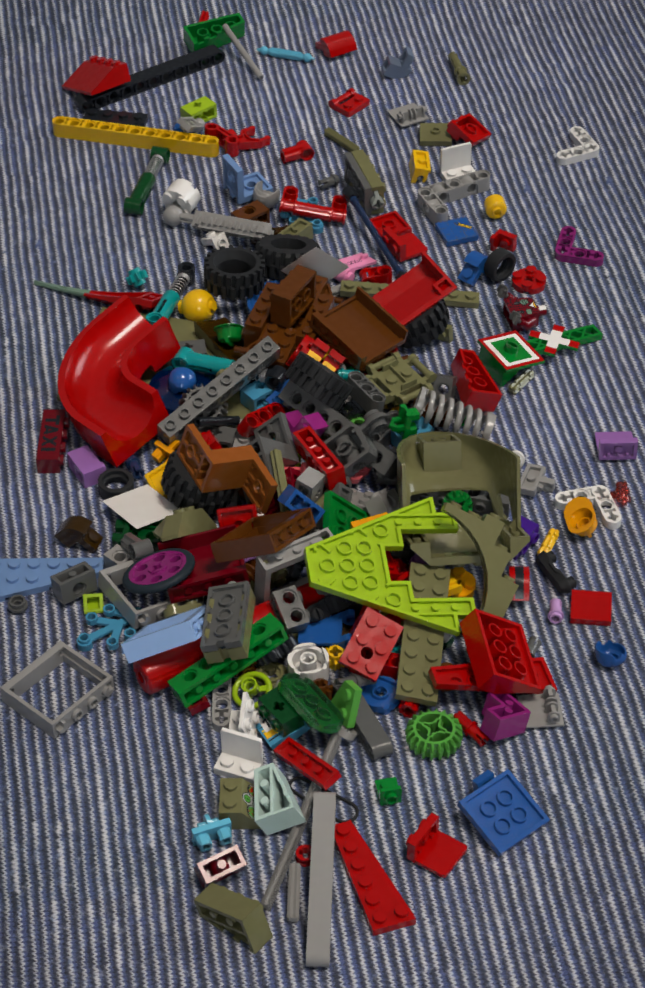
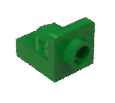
[374,777,402,806]

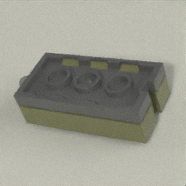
[344,149,386,216]
[200,581,256,664]

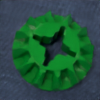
[442,490,473,513]

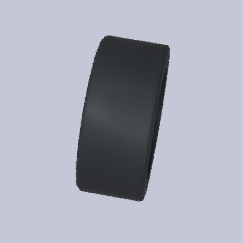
[484,248,516,282]
[98,468,134,500]

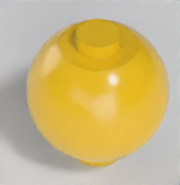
[178,289,217,321]

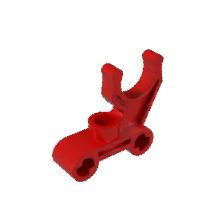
[204,123,271,157]

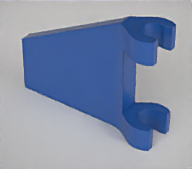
[298,609,355,649]

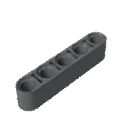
[330,683,393,761]

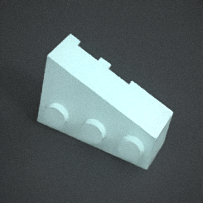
[254,763,306,836]

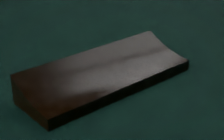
[194,317,257,386]

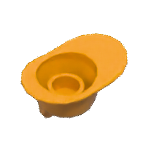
[564,497,597,538]

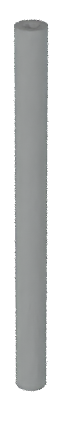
[222,24,264,80]

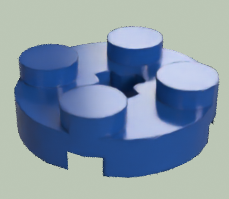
[361,676,401,715]

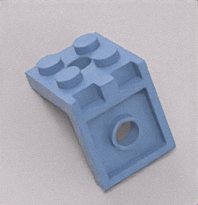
[222,154,273,205]

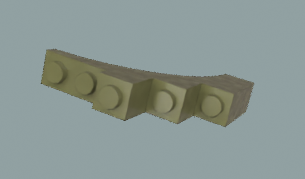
[441,501,519,618]

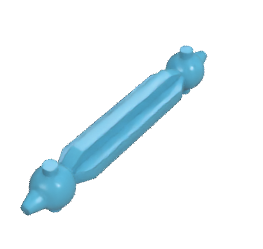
[257,46,315,62]

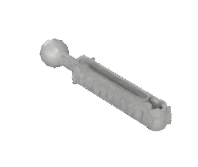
[163,205,274,241]

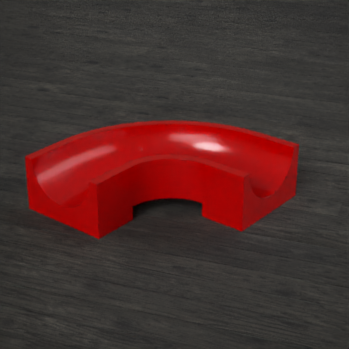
[57,294,181,468]

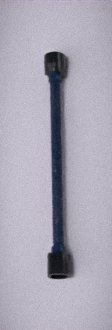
[342,185,406,280]

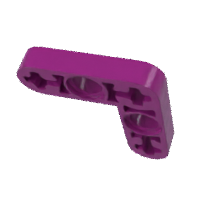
[555,226,604,267]

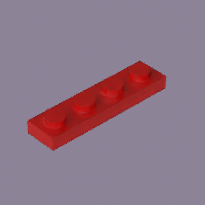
[273,737,342,791]

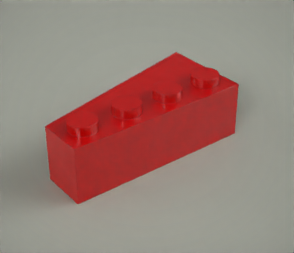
[451,349,503,412]

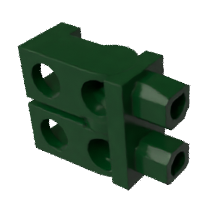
[112,519,163,552]

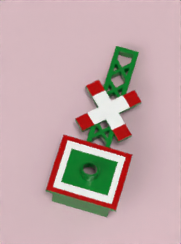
[477,324,603,387]

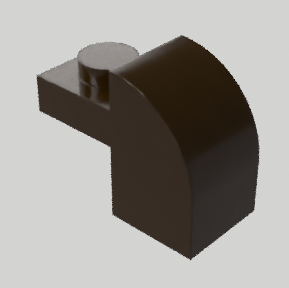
[54,516,103,553]

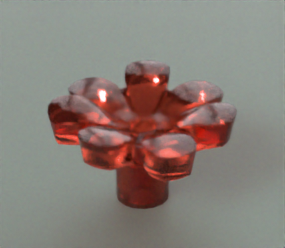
[610,481,631,506]

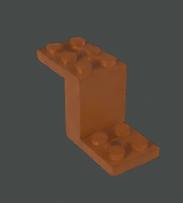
[177,424,278,514]

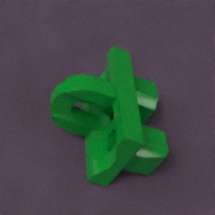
[388,404,420,440]

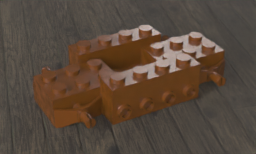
[234,275,344,380]

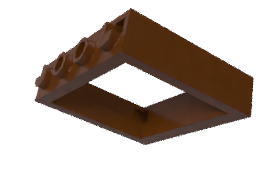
[210,507,316,563]

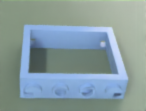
[121,605,206,664]

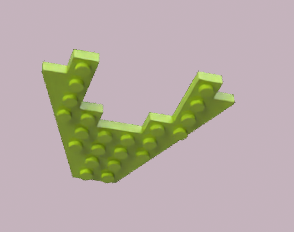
[304,497,476,636]

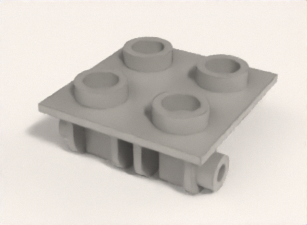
[387,103,429,127]
[517,685,564,728]

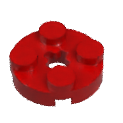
[512,265,546,295]
[286,334,315,367]

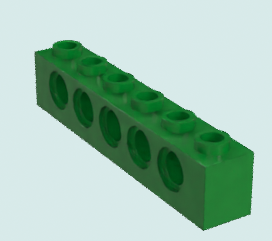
[167,613,289,708]

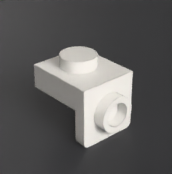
[201,231,230,250]

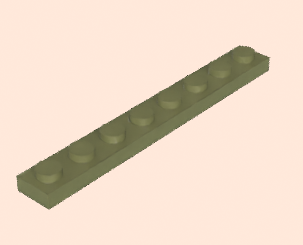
[340,280,479,309]

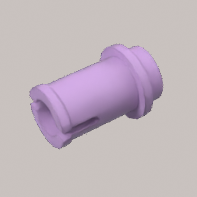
[548,598,564,624]

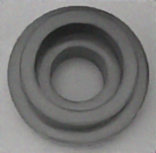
[8,595,28,613]

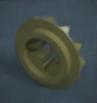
[255,662,288,687]

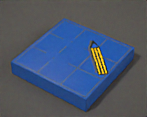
[435,216,479,247]

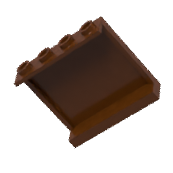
[309,286,408,371]

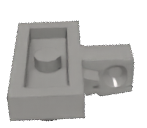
[521,463,555,497]

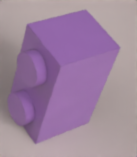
[67,445,106,488]

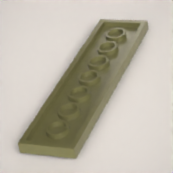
[394,562,451,707]

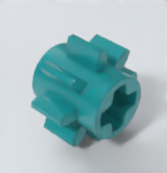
[126,267,148,288]

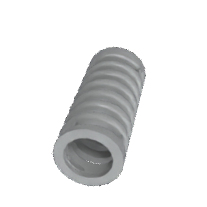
[413,386,497,440]

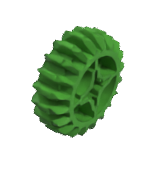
[405,708,463,761]

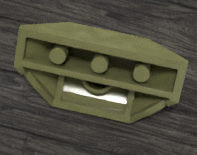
[153,506,217,542]

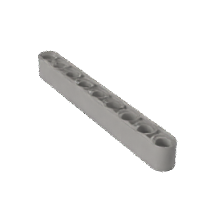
[306,792,336,967]

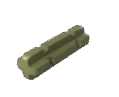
[508,369,534,395]

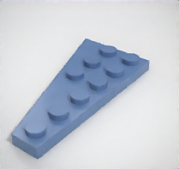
[0,557,104,602]

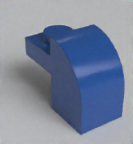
[458,250,488,287]

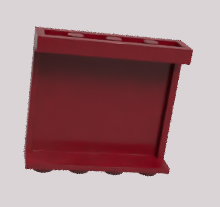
[157,524,250,604]

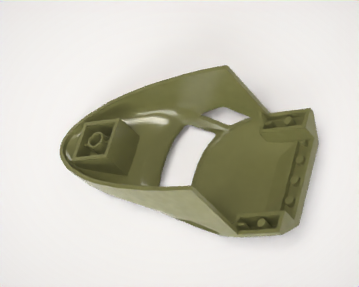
[397,431,530,568]

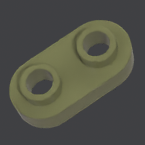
[163,600,202,619]

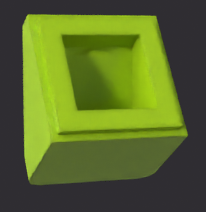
[83,593,104,615]

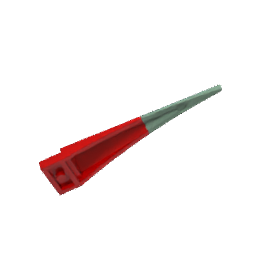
[34,280,163,313]

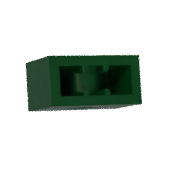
[257,686,304,738]

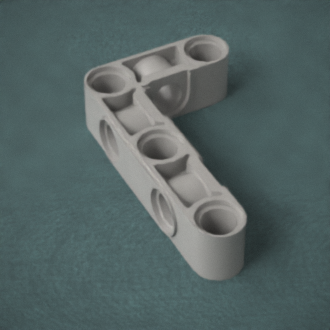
[417,170,490,225]

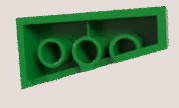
[183,13,245,52]

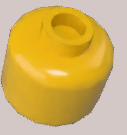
[484,194,507,219]

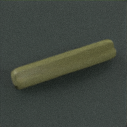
[324,127,360,152]

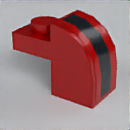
[508,566,530,601]

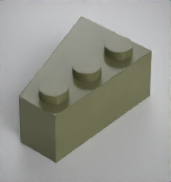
[194,883,273,954]

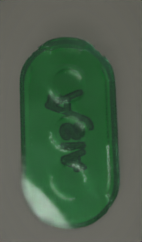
[278,673,344,734]

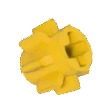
[325,645,345,671]

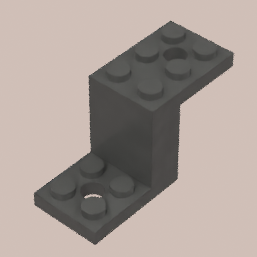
[242,412,300,505]

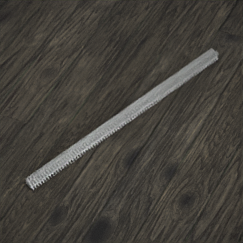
[261,732,342,911]

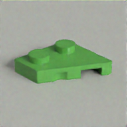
[327,680,362,728]

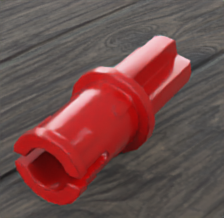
[453,711,489,747]

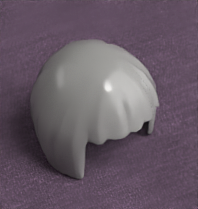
[253,181,280,209]

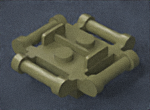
[365,351,437,406]

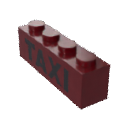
[36,409,70,473]

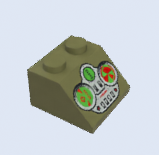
[219,778,261,829]

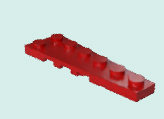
[428,657,558,694]
[335,820,416,936]

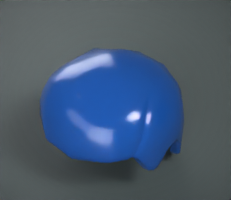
[167,367,197,394]
[594,640,627,668]

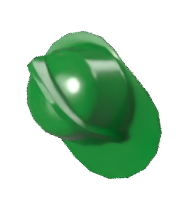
[213,323,244,347]

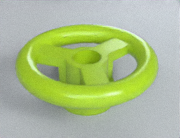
[232,671,273,709]

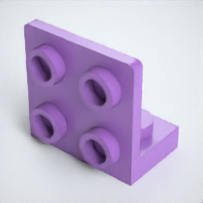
[595,431,638,460]

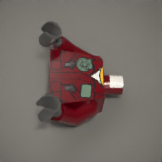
[497,284,547,332]

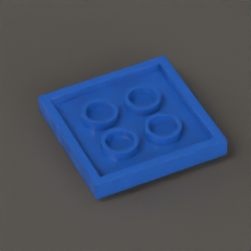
[457,769,550,857]

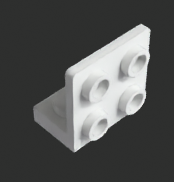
[440,142,475,181]
[229,692,260,737]
[213,727,263,785]

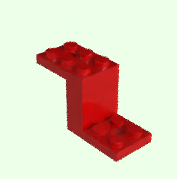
[338,605,404,683]

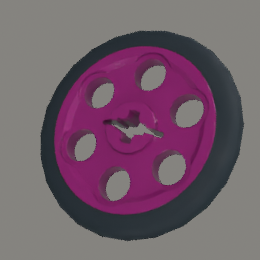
[122,548,195,595]

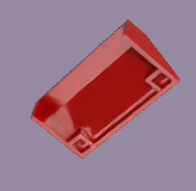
[372,251,457,326]

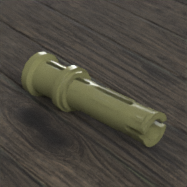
[448,52,470,85]

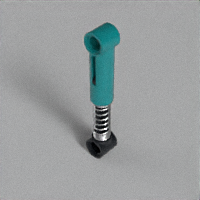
[146,262,195,325]
[172,347,287,391]

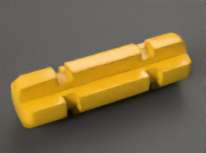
[537,528,559,556]

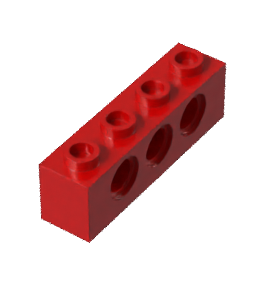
[293,425,347,491]

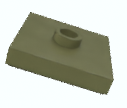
[420,123,452,146]

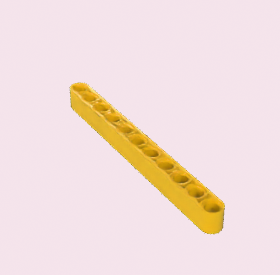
[52,116,219,157]

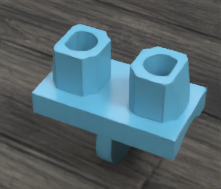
[191,814,232,852]

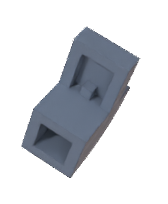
[381,47,414,79]

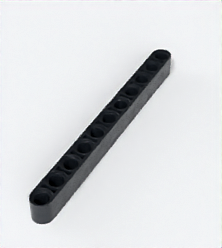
[74,45,225,113]

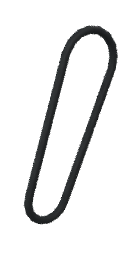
[289,777,359,823]

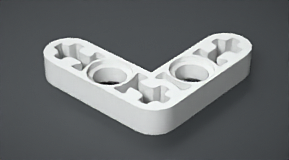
[556,126,599,165]
[554,485,622,530]

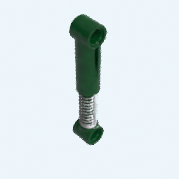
[124,146,170,216]

